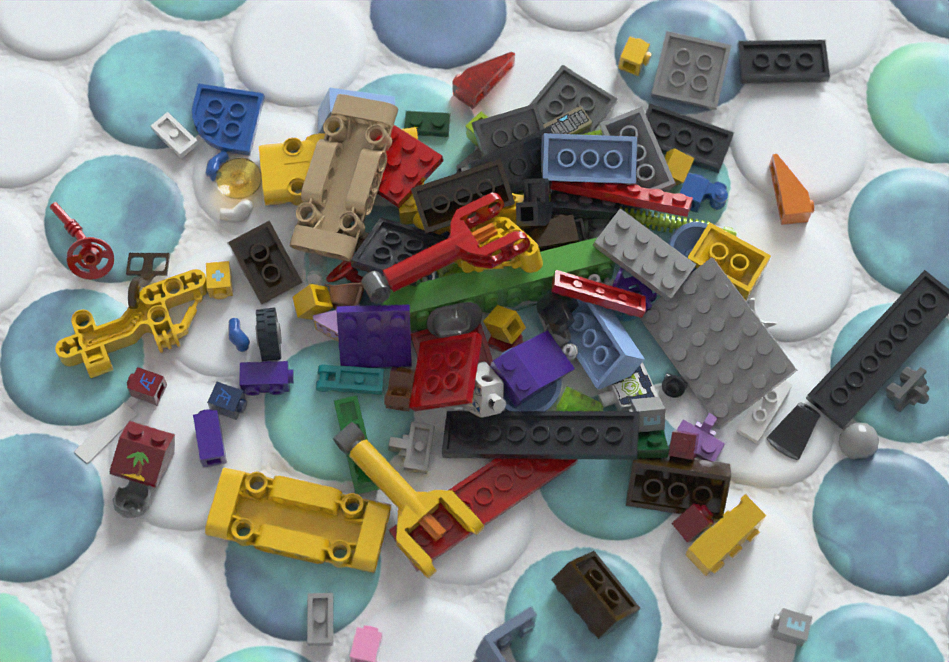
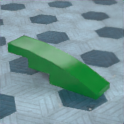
[334,395,379,494]

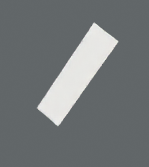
[74,402,137,464]

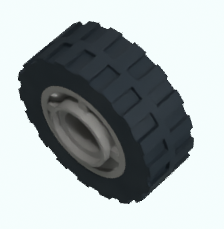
[255,307,282,362]

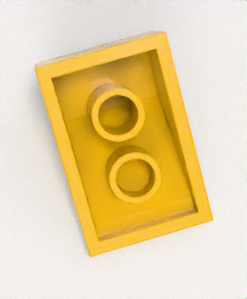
[687,222,771,300]

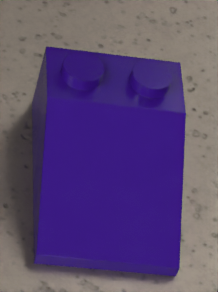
[490,330,575,408]

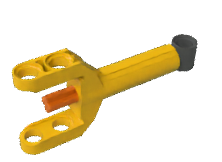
[333,422,484,578]

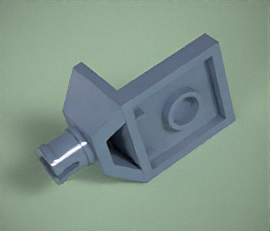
[473,606,537,662]

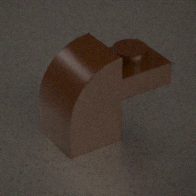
[384,366,416,412]

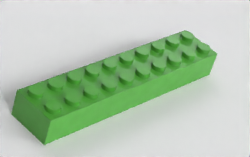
[381,237,615,331]

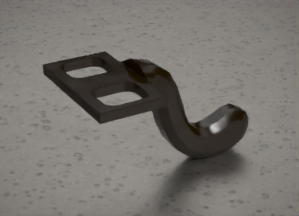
[126,253,170,309]

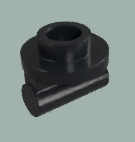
[662,373,688,398]

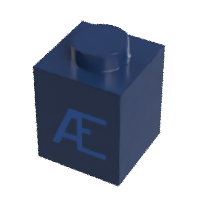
[207,381,247,420]

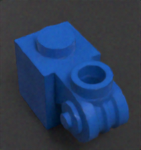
[680,172,728,213]

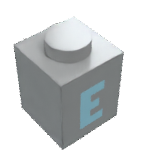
[627,397,666,432]
[771,608,812,646]

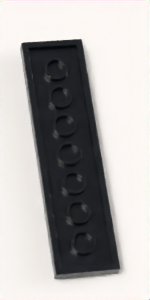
[806,270,949,429]
[441,411,640,460]

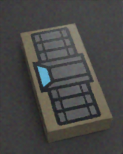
[543,106,593,135]

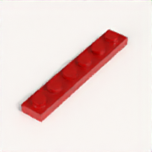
[551,181,693,217]

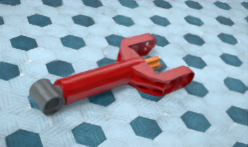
[362,193,531,303]

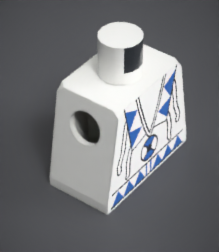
[463,362,506,417]

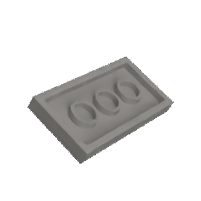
[592,209,696,302]

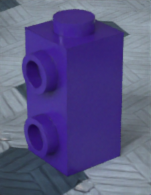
[239,361,294,396]
[193,409,227,468]

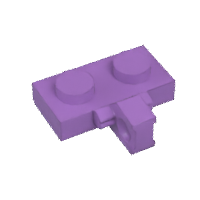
[670,413,725,461]

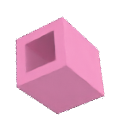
[350,625,383,662]

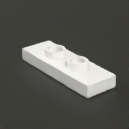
[736,380,793,444]

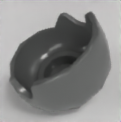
[112,481,151,518]

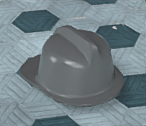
[427,302,483,338]

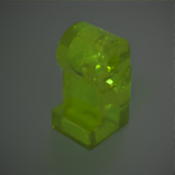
[556,386,603,411]

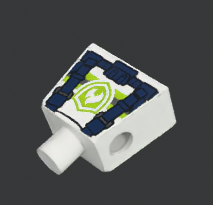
[598,362,658,411]

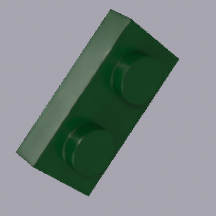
[404,111,450,137]

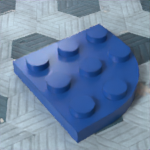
[192,83,265,156]

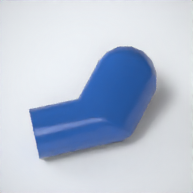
[205,150,230,182]
[228,318,250,352]

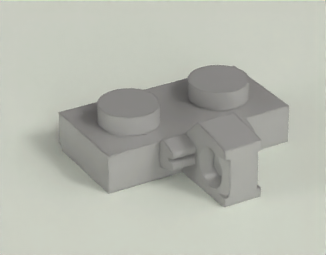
[388,422,435,474]

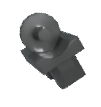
[886,367,930,412]

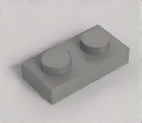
[307,593,334,646]

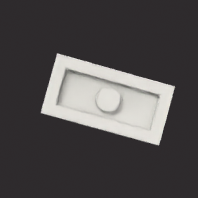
[151,112,198,158]

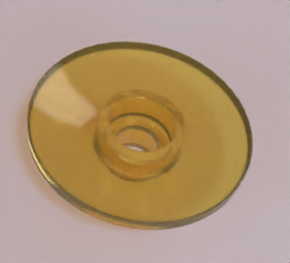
[216,158,262,199]

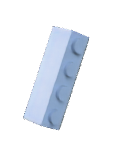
[541,133,637,184]
[568,299,645,389]

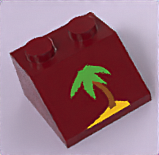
[109,421,175,488]

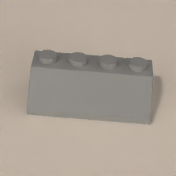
[600,107,676,211]

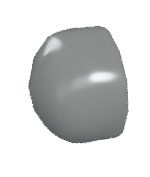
[839,423,879,460]

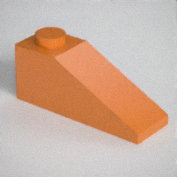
[769,154,814,225]

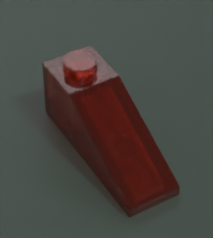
[452,51,515,109]

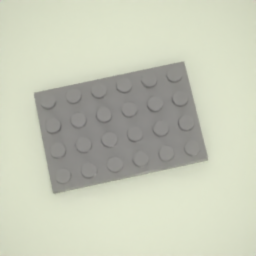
[639,258,798,428]

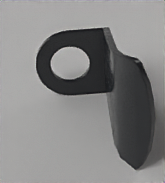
[766,402,821,460]

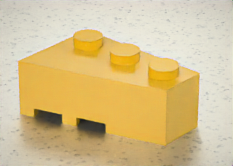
[685,493,767,576]

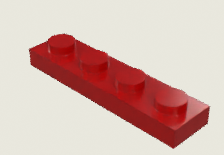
[551,270,646,318]

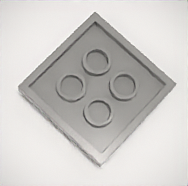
[651,31,731,110]

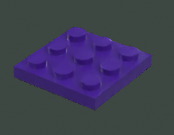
[336,304,412,368]

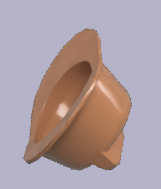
[324,283,364,309]

